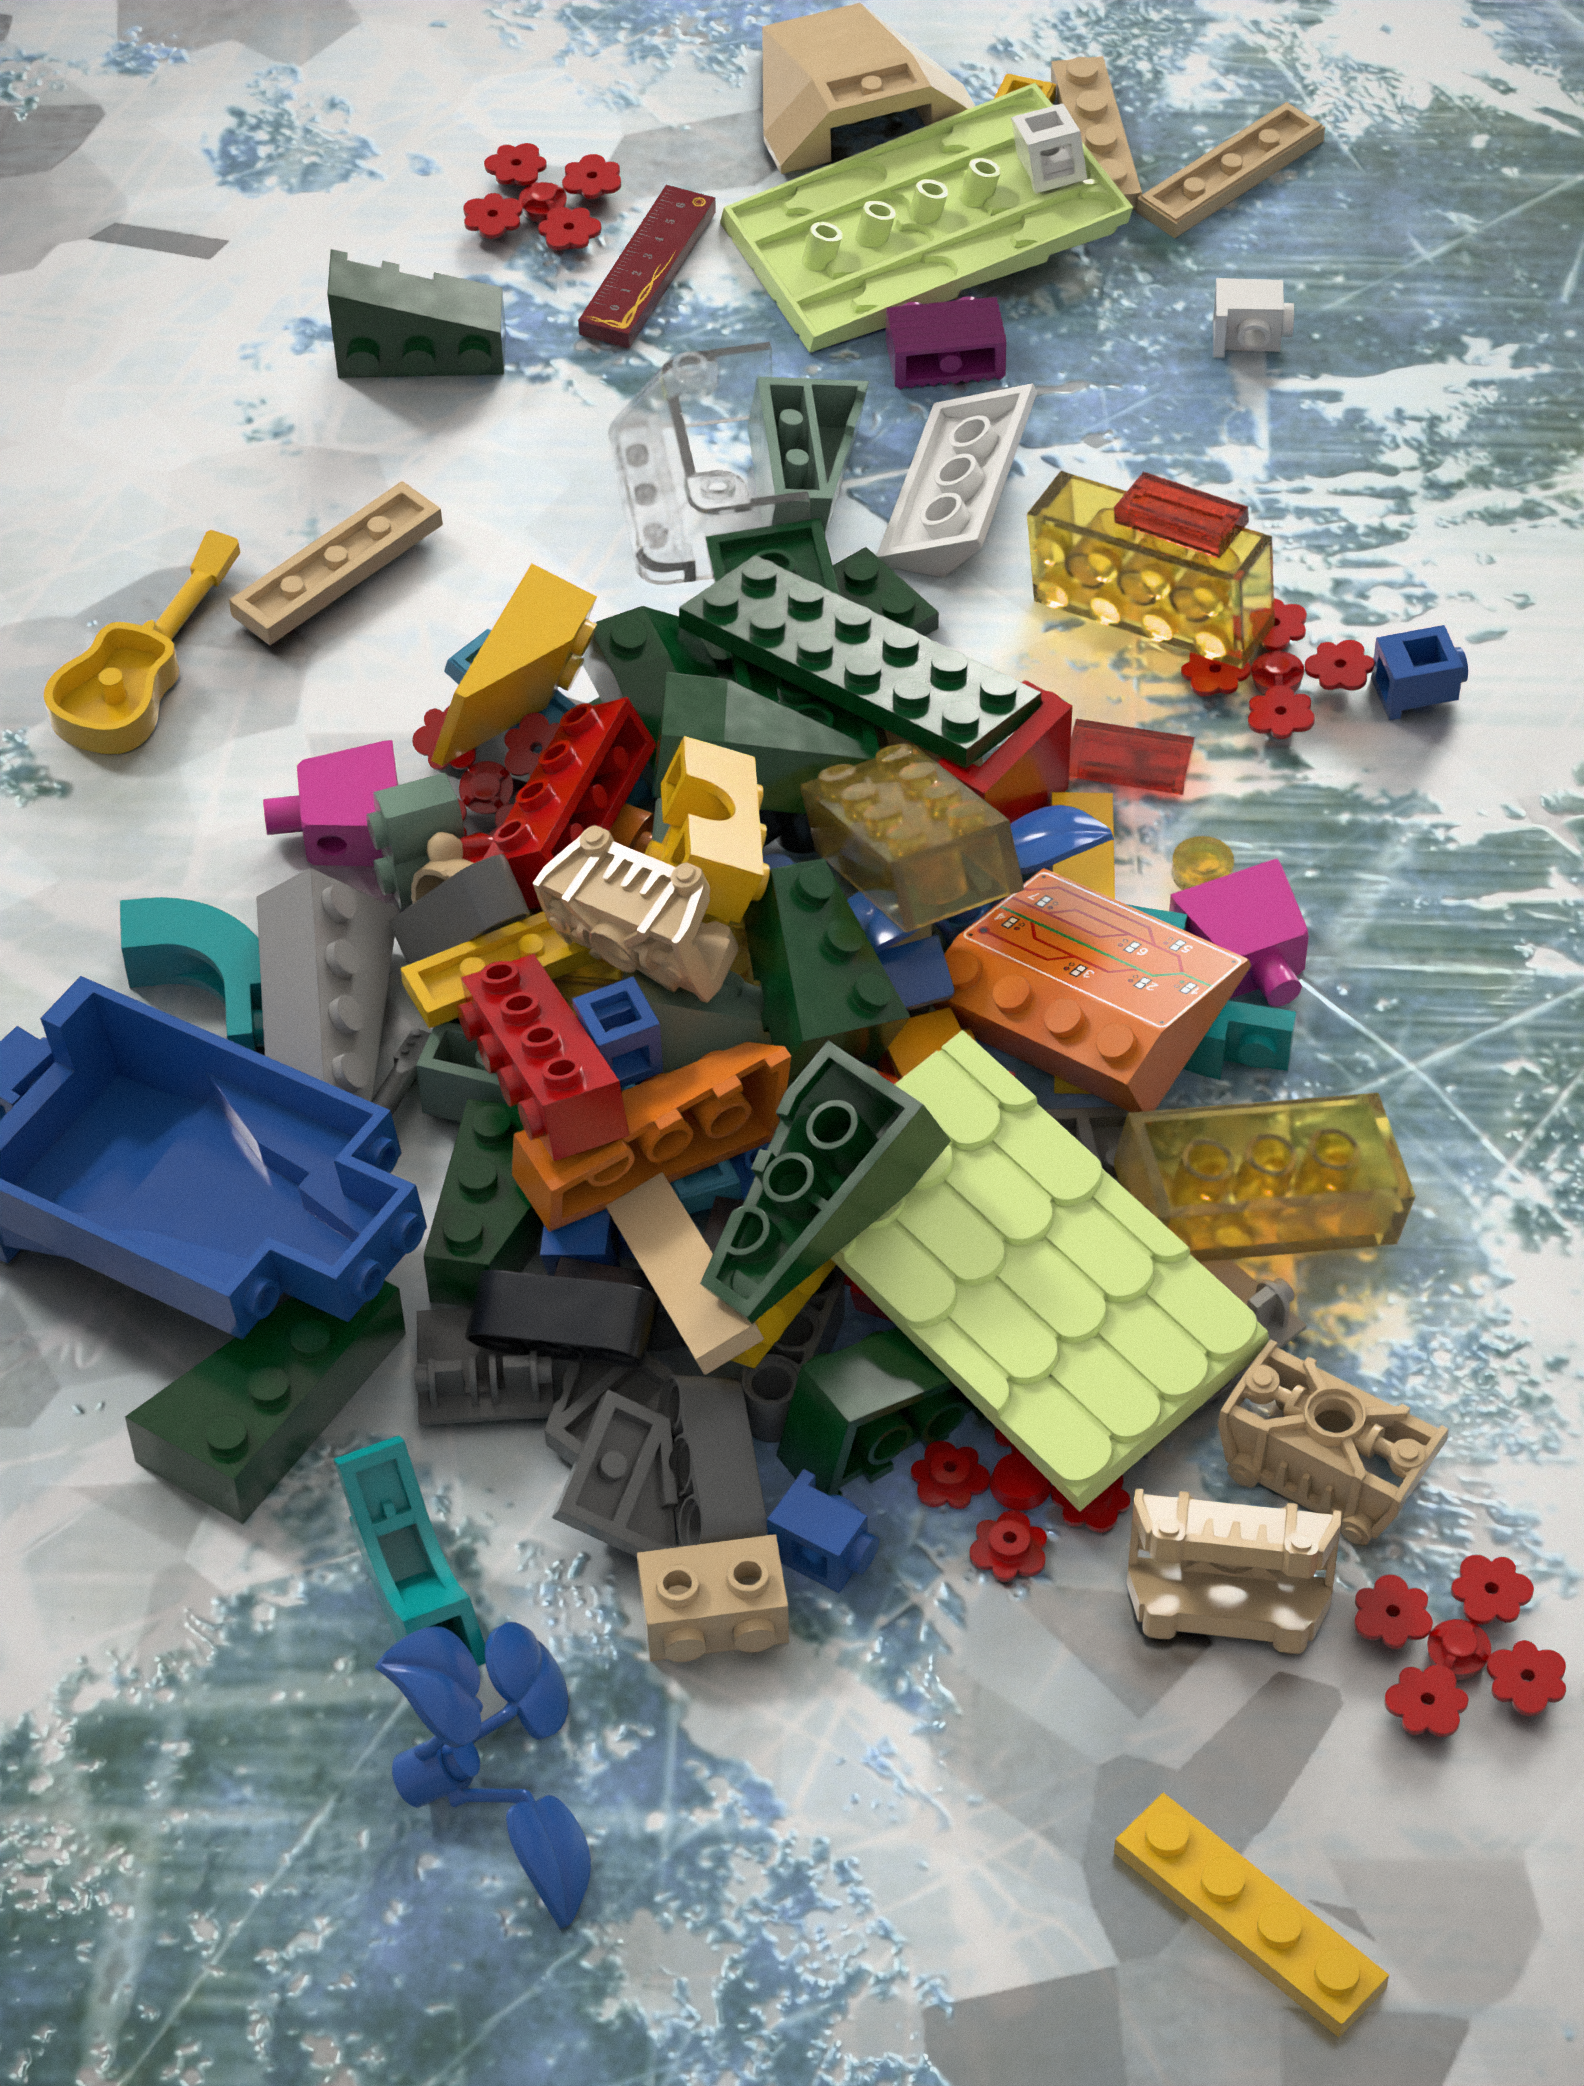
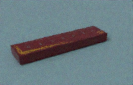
[578,185,716,348]

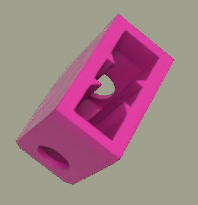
[263,740,398,867]
[1169,858,1309,1007]

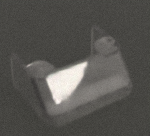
[608,342,810,585]

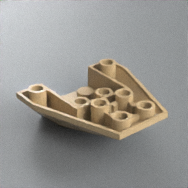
[762,3,975,174]

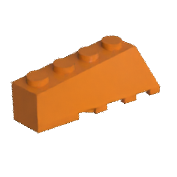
[512,1042,791,1232]

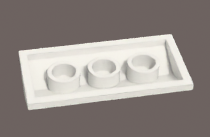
[876,383,1037,577]

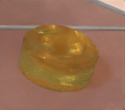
[1171,836,1234,890]

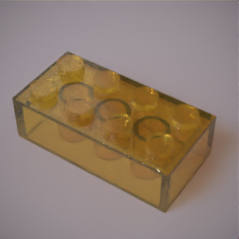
[1027,471,1275,669]
[800,744,1024,933]
[1113,1093,1416,1262]

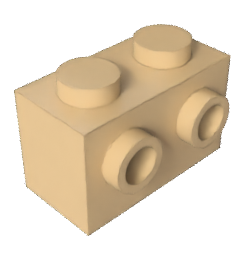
[637,1534,789,1662]

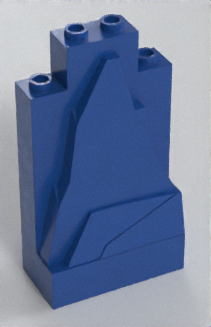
[0,976,427,1340]

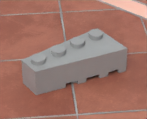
[256,868,399,1102]

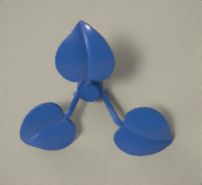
[847,805,1114,954]
[375,1622,591,1930]

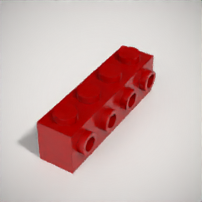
[482,697,657,909]
[457,954,630,1161]

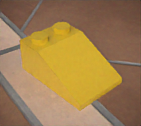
[431,563,598,766]

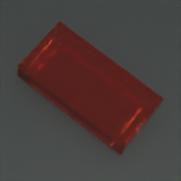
[1114,471,1249,559]
[1069,719,1195,795]

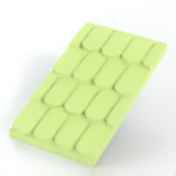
[720,83,1133,353]
[831,1030,1269,1512]

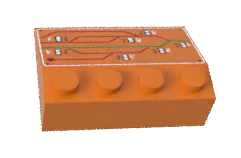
[932,868,1251,1120]

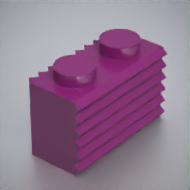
[886,297,1007,390]

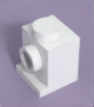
[1011,103,1088,193]
[1213,278,1294,358]

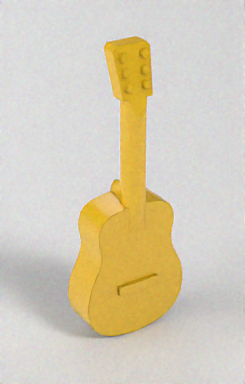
[43,530,241,754]

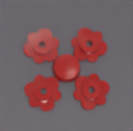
[463,143,622,250]
[1181,598,1375,739]
[412,706,560,836]
[911,1427,1131,1582]
[1354,1555,1566,1737]

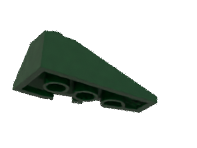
[583,606,718,802]
[651,672,905,825]
[700,1041,951,1323]

